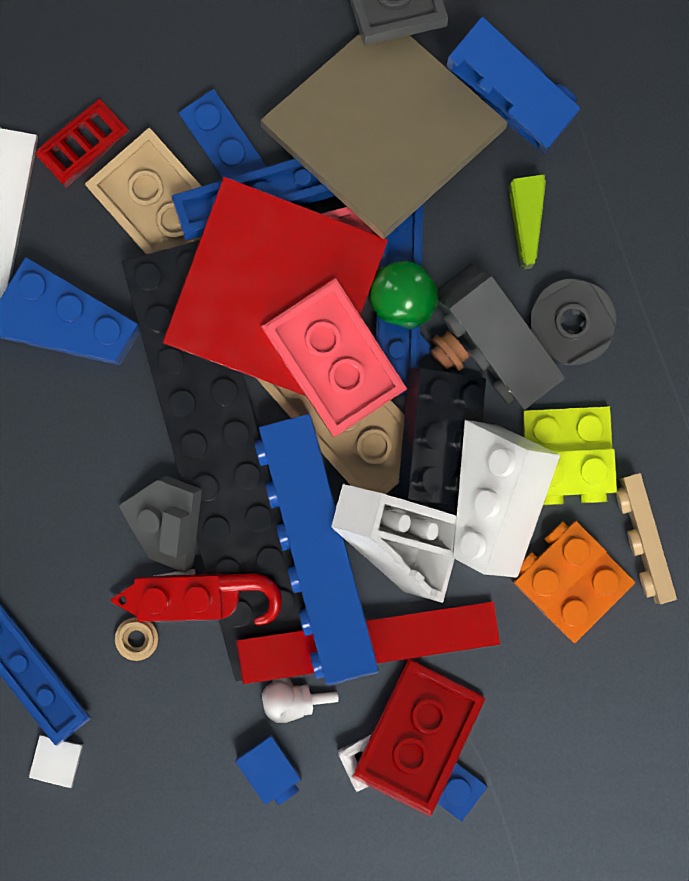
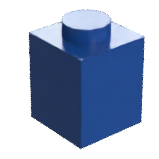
[235,733,302,805]

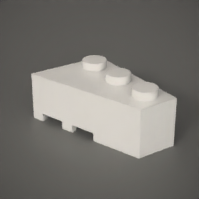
[453,420,560,577]
[331,484,457,603]

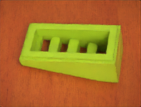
[508,175,546,270]

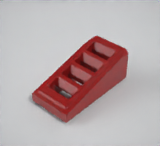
[34,99,129,189]

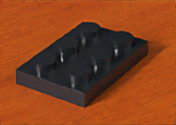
[397,368,486,506]

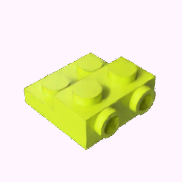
[522,406,617,505]

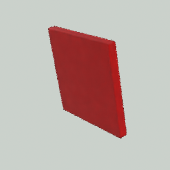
[162,177,388,396]

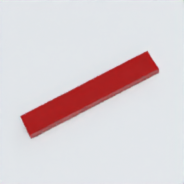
[236,601,500,684]

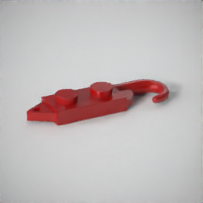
[110,573,282,626]

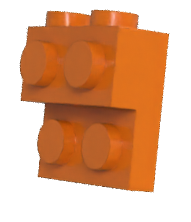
[513,521,636,644]

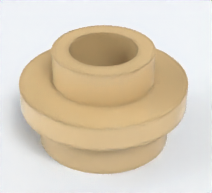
[115,617,159,661]

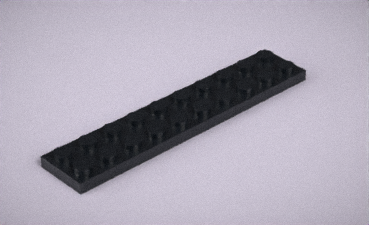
[121,240,306,682]

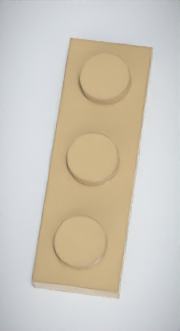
[615,473,677,604]

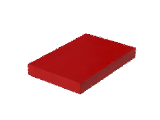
[351,659,486,817]

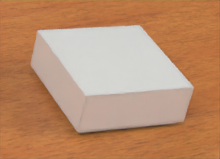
[29,734,83,788]

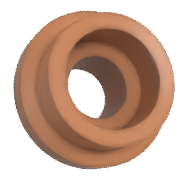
[430,331,469,372]

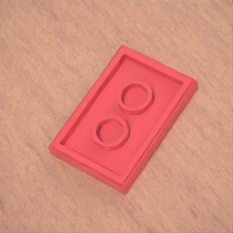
[261,278,407,437]

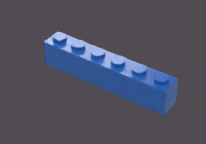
[254,414,379,686]

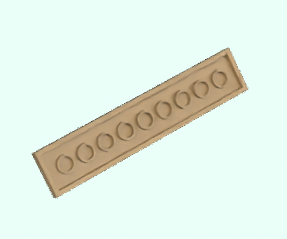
[85,127,405,494]

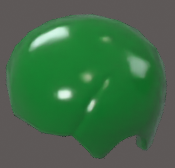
[369,260,438,329]

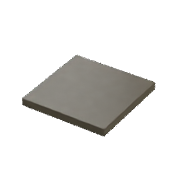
[260,34,507,240]

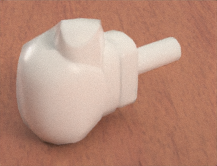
[262,677,338,723]

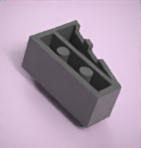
[438,264,565,410]

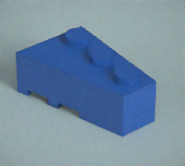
[446,16,580,155]
[0,257,140,365]

